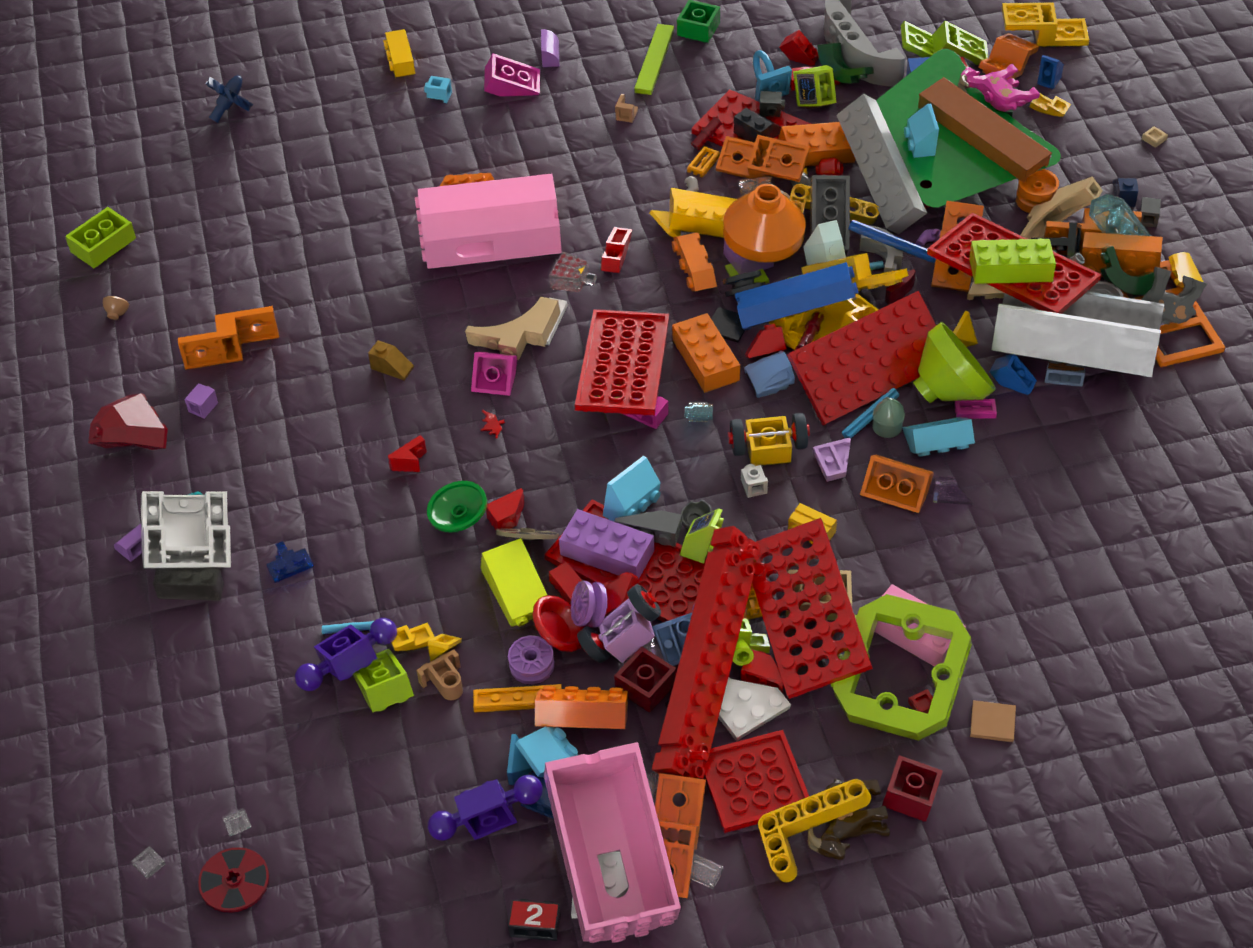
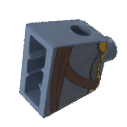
[1044,360,1085,387]

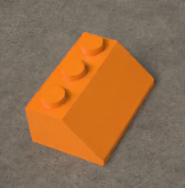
[860,455,934,513]

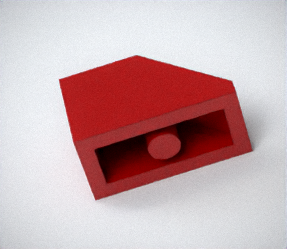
[745,323,786,358]
[486,488,525,530]
[741,649,784,694]

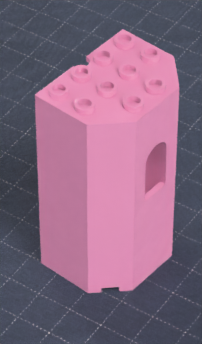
[415,174,562,269]
[544,742,681,943]

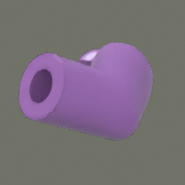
[915,228,941,247]

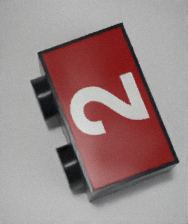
[508,899,561,941]

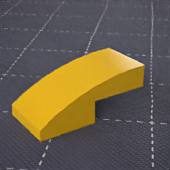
[1029,93,1071,117]
[391,622,435,651]

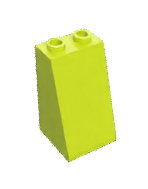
[481,538,547,627]

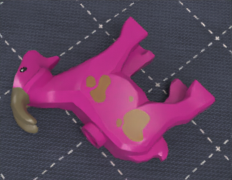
[958,64,1040,112]

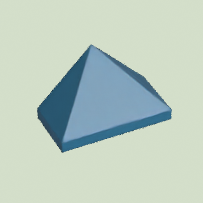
[507,734,533,785]

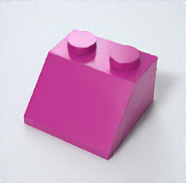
[471,352,517,396]

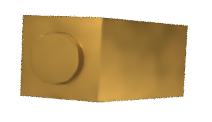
[368,340,414,381]

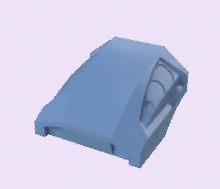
[744,351,795,398]
[652,613,692,666]

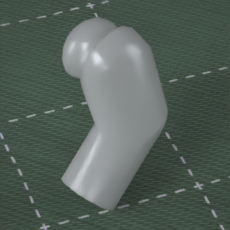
[685,176,699,192]

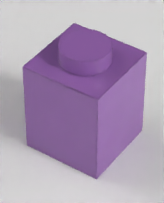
[185,383,218,419]

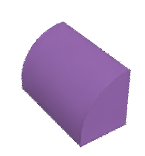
[541,29,560,67]
[114,523,142,562]

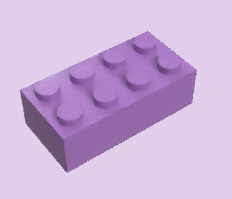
[559,509,654,579]

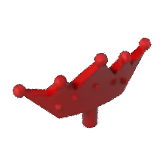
[481,410,505,439]

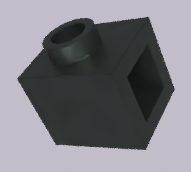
[759,91,785,117]

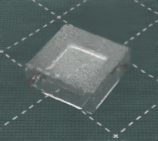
[131,846,165,879]

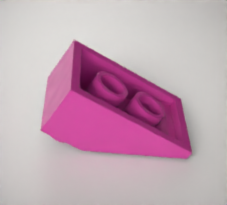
[484,53,540,96]

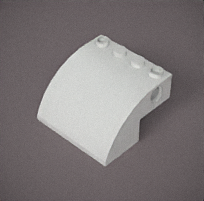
[141,491,231,568]

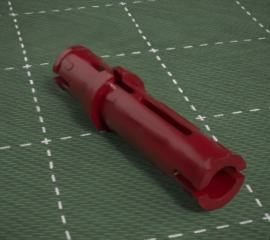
[795,311,824,350]

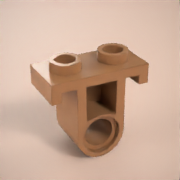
[417,649,463,700]

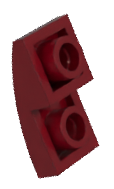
[885,269,916,305]

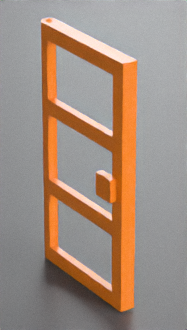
[1122,260,1225,367]

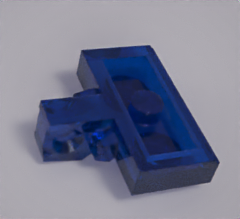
[266,541,314,583]

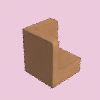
[615,94,638,123]

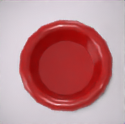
[532,595,585,652]

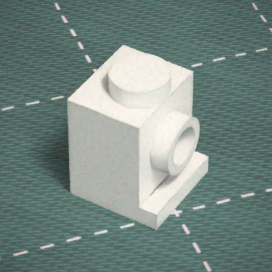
[741,464,768,498]

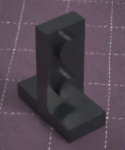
[1031,223,1082,259]

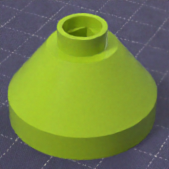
[913,322,996,403]

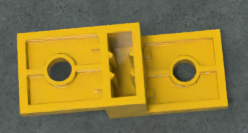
[1002,3,1089,47]
[801,253,908,291]

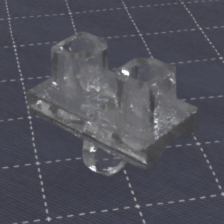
[739,176,773,197]

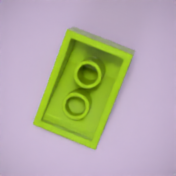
[353,649,414,712]

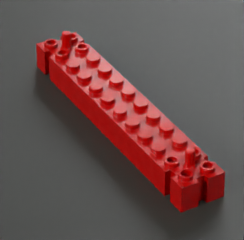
[651,526,761,779]

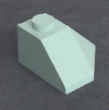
[803,220,846,265]

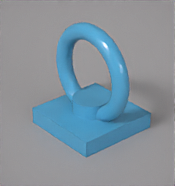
[753,50,792,102]

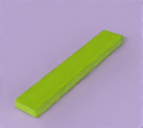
[635,24,674,95]

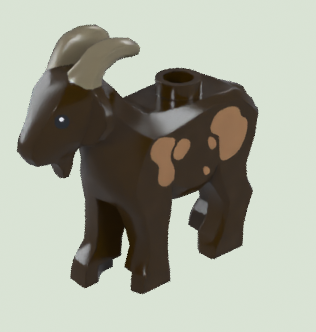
[808,779,890,860]

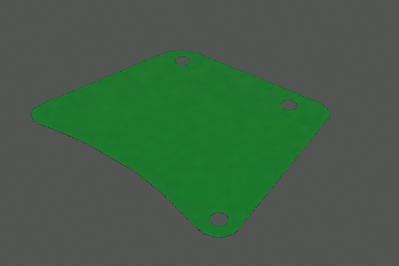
[876,49,1061,207]

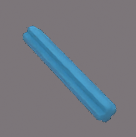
[842,388,899,439]

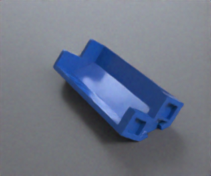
[735,262,859,330]

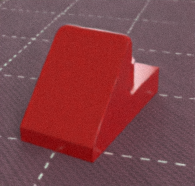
[388,435,427,472]

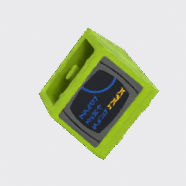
[793,65,837,106]
[680,509,724,563]

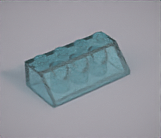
[1089,194,1162,253]

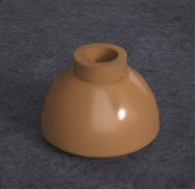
[103,296,130,320]

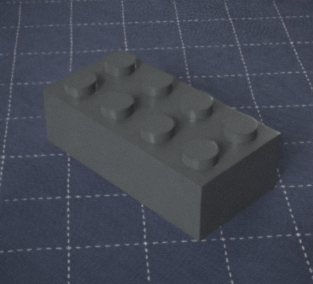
[810,175,850,254]

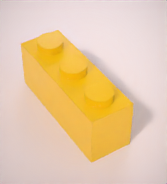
[383,29,415,77]

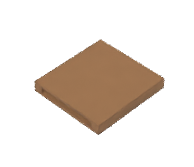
[970,700,1016,742]

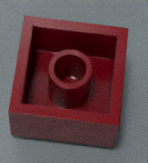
[614,646,677,712]
[882,755,943,822]

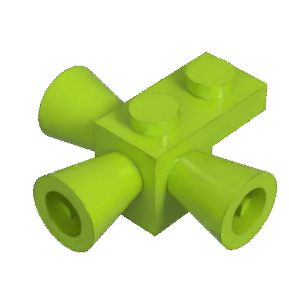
[733,619,770,666]

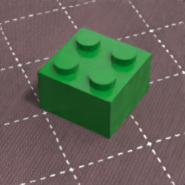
[677,0,720,43]

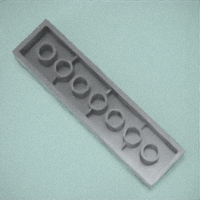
[836,94,927,234]

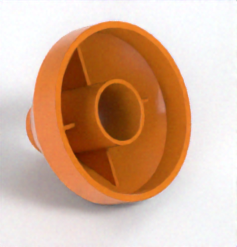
[723,184,806,263]

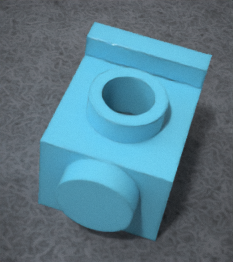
[424,76,452,103]

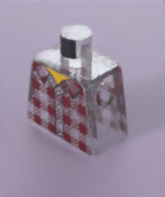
[549,252,597,292]

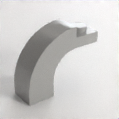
[860,225,903,273]

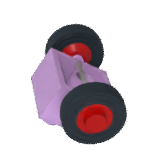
[577,584,661,663]

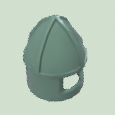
[872,397,905,438]

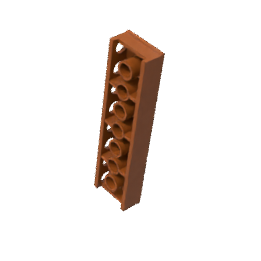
[918,77,1052,183]

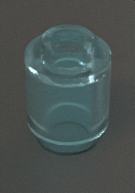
[685,402,713,422]

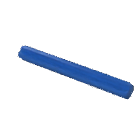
[849,220,936,263]

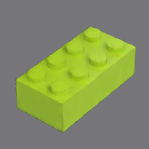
[969,238,1056,284]

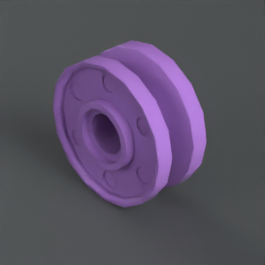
[571,581,607,628]
[508,635,555,684]

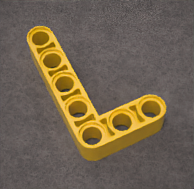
[789,184,879,225]
[758,779,871,883]

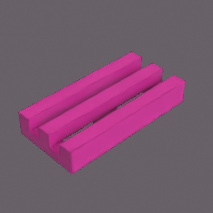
[954,399,997,419]

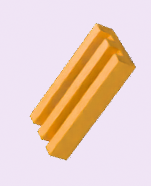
[687,146,720,178]

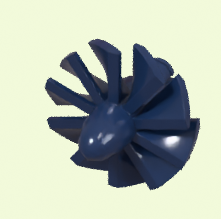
[205,75,253,123]

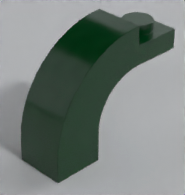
[817,43,874,83]
[1100,246,1155,295]

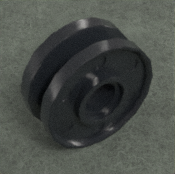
[722,270,764,297]

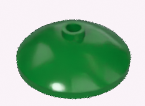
[427,481,487,532]

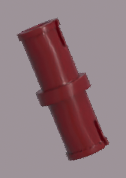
[691,117,722,150]

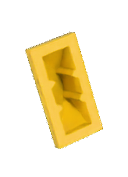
[649,210,681,237]
[953,311,978,347]
[428,634,462,661]

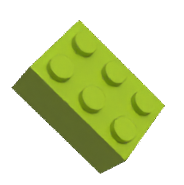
[65,207,136,268]

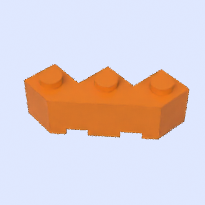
[672,232,717,291]

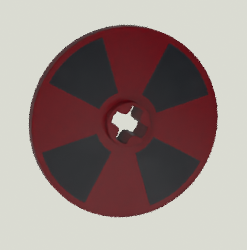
[198,847,269,913]

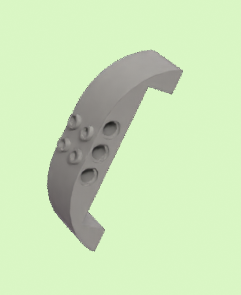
[824,0,905,86]

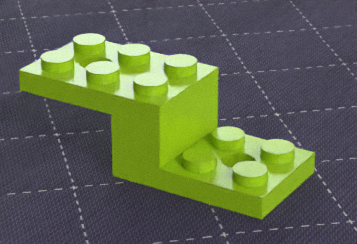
[901,21,988,65]

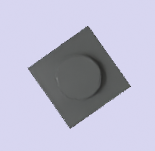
[1139,197,1161,228]

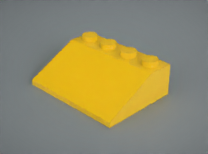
[669,188,737,238]

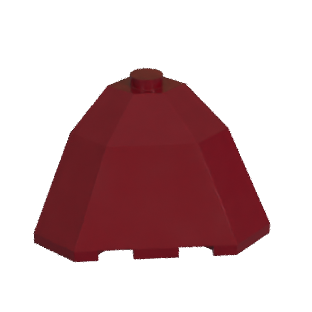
[88,393,168,450]

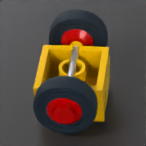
[728,413,810,466]

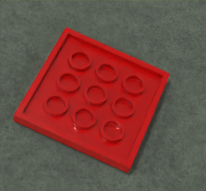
[702,730,809,833]

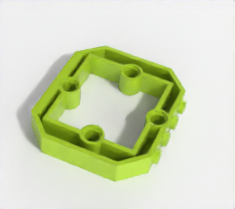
[831,594,972,741]

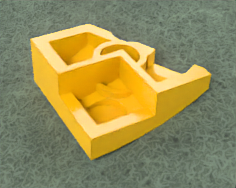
[1168,252,1203,288]

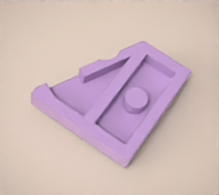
[813,438,851,482]

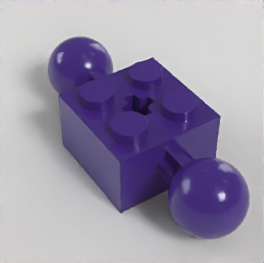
[295,618,397,691]
[428,775,543,841]

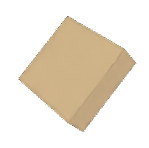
[1142,126,1168,148]

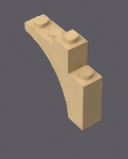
[1020,177,1103,239]
[465,297,561,360]

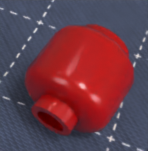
[816,157,843,176]

